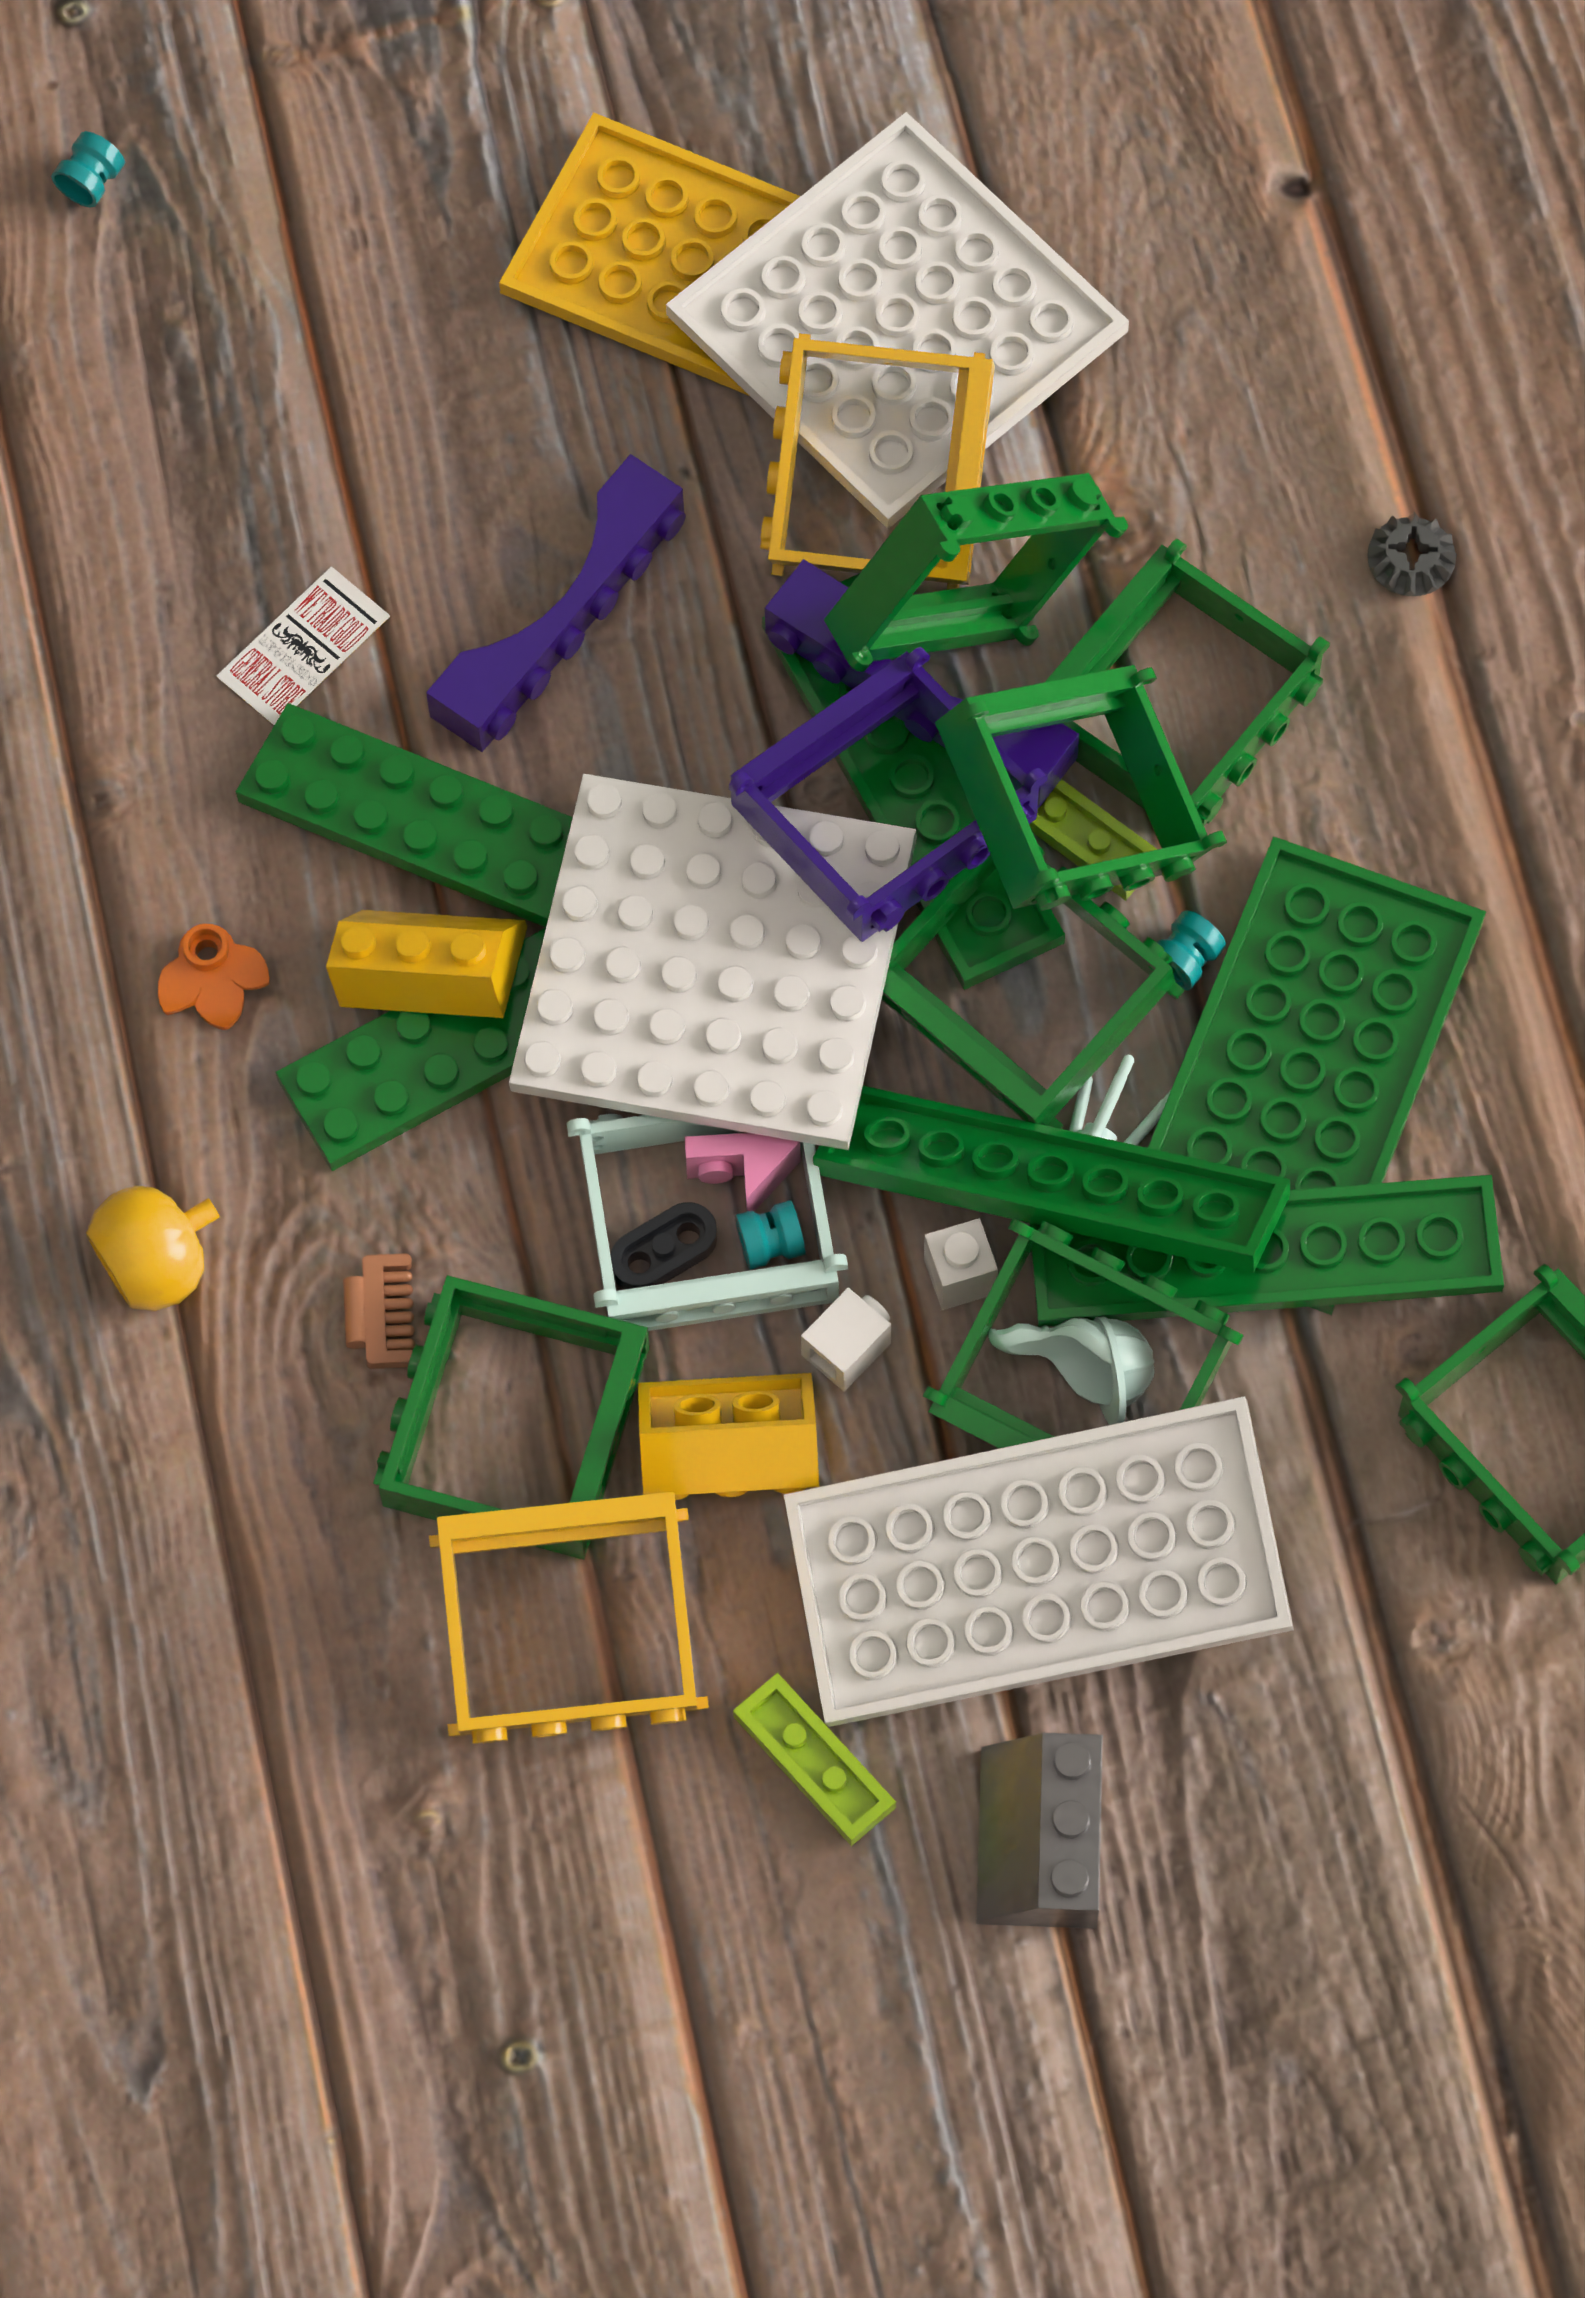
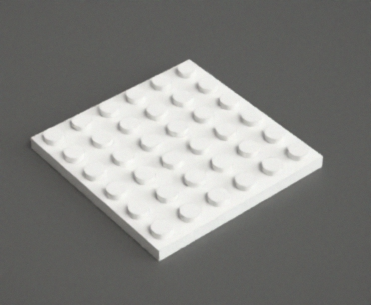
[666,112,1129,529]
[509,774,917,1150]

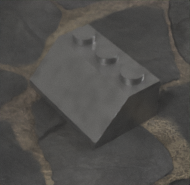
[976,1733,1103,1929]

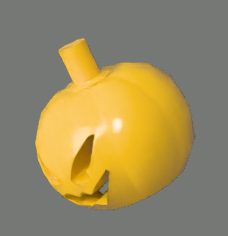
[86,1186,220,1311]

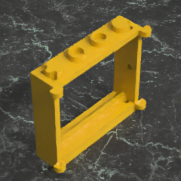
[760,333,995,590]
[429,1492,709,1744]

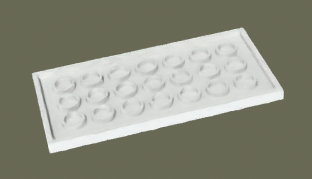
[784,1396,1294,1727]

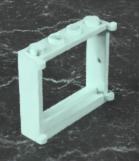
[566,1114,848,1331]

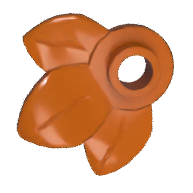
[158,924,270,1030]

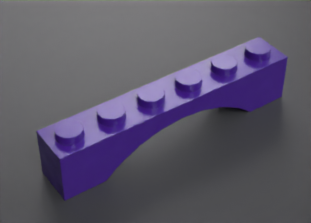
[426,454,686,752]
[764,559,1079,808]

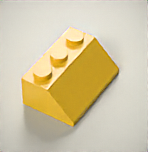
[326,910,527,1018]
[638,1373,819,1500]

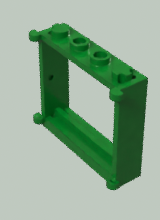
[824,473,1128,672]
[1045,538,1330,826]
[935,665,1227,911]
[882,845,1184,1129]
[923,1218,1244,1449]
[1395,1264,1585,1585]

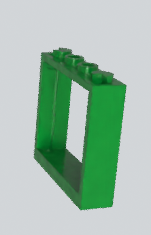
[373,1275,650,1560]

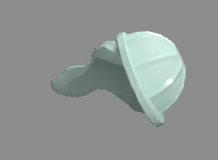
[988,1316,1155,1425]

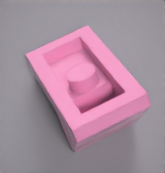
[685,1133,801,1211]

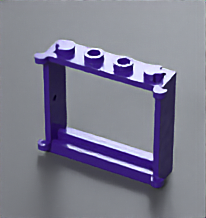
[729,647,1048,942]

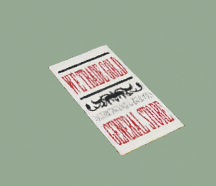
[216,566,390,725]

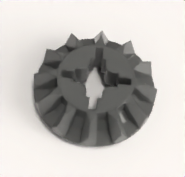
[1367,512,1457,596]

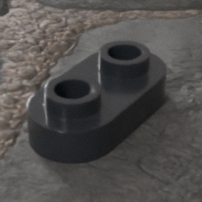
[610,1202,717,1289]

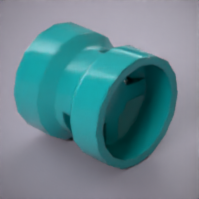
[51,131,125,208]
[1157,910,1226,990]
[735,1200,806,1270]

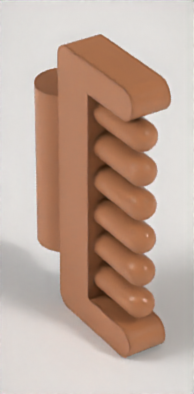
[343,1253,415,1369]

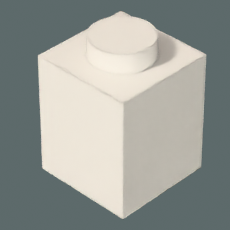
[924,1218,998,1310]
[801,1287,891,1392]

